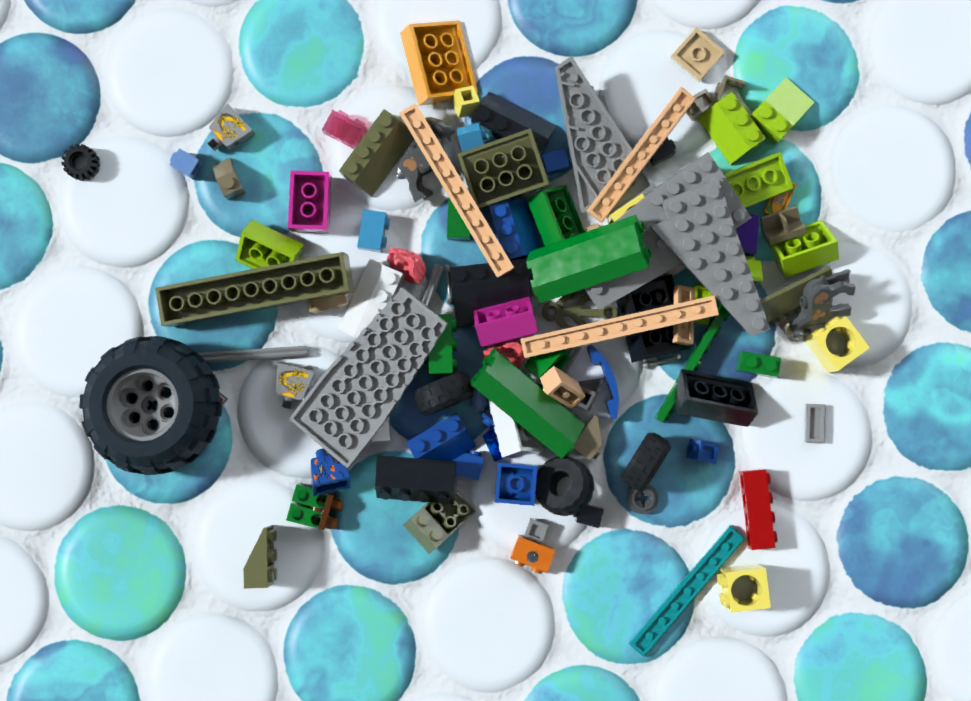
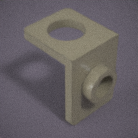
[714,75,746,102]

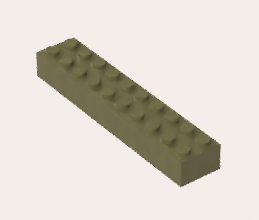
[155,252,354,327]

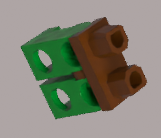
[286,483,344,530]

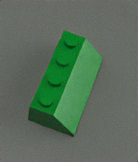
[526,185,585,246]

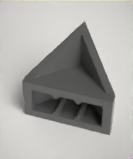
[575,377,605,412]

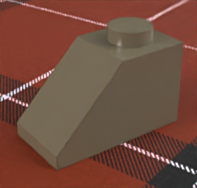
[212,158,246,200]
[573,415,602,461]

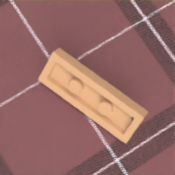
[673,285,694,345]

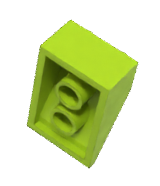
[750,77,814,145]

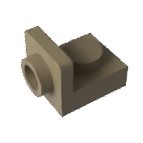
[686,88,716,121]

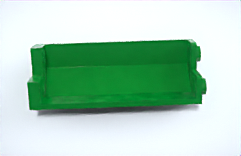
[526,215,652,303]
[470,347,585,459]

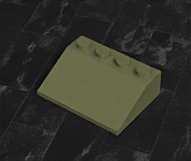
[457,128,551,210]

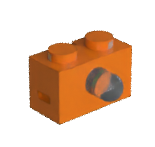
[510,535,556,574]

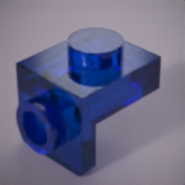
[482,429,503,462]

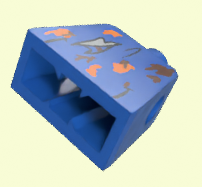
[311,448,350,496]

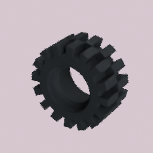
[61,144,100,181]

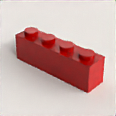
[739,469,778,550]

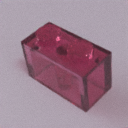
[322,110,368,149]

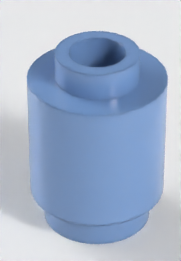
[470,386,489,410]

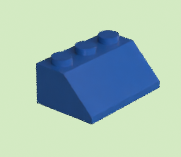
[489,198,540,260]
[406,413,476,461]

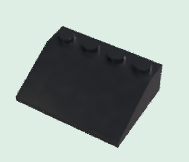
[450,258,532,327]
[616,274,691,363]

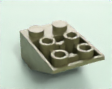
[403,490,476,554]
[243,525,278,589]

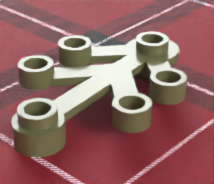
[542,291,617,329]

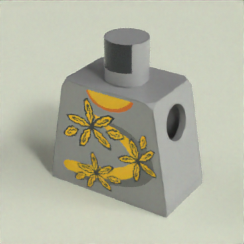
[207,104,255,151]
[276,361,316,409]

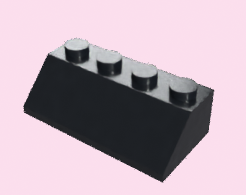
[471,92,556,155]
[674,369,758,427]
[375,455,457,504]

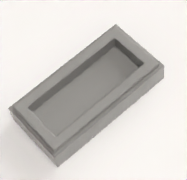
[804,404,826,443]

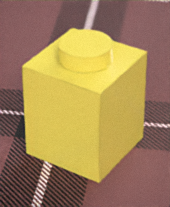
[452,86,480,118]

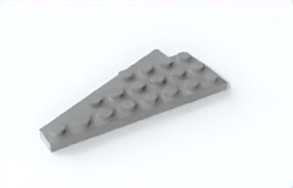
[554,56,656,219]
[650,180,770,336]

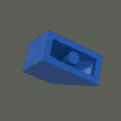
[452,450,485,481]

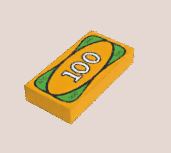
[763,182,797,215]

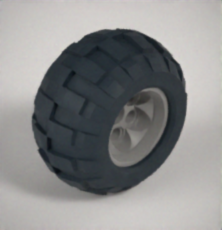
[79,336,222,475]

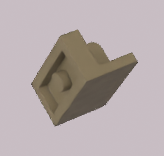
[760,206,807,246]

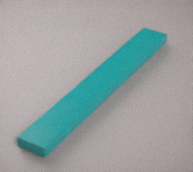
[628,525,745,657]

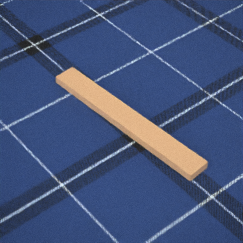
[586,86,696,223]

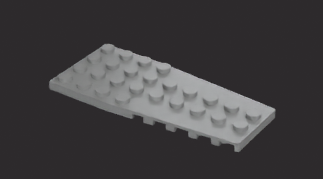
[584,152,751,310]
[289,288,448,469]

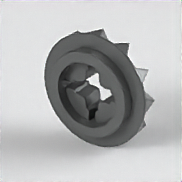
[627,485,658,514]

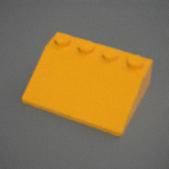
[400,20,478,106]

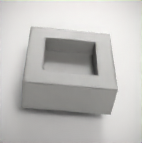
[524,518,549,544]

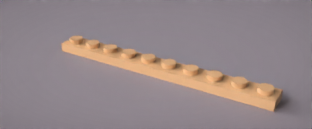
[399,103,514,279]
[520,296,719,358]

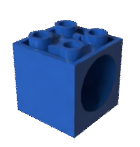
[494,462,538,506]

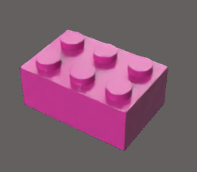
[288,170,332,233]
[473,296,538,347]

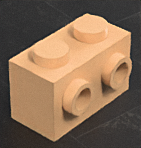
[540,366,585,409]

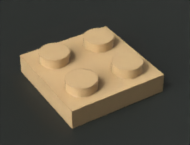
[670,27,725,82]

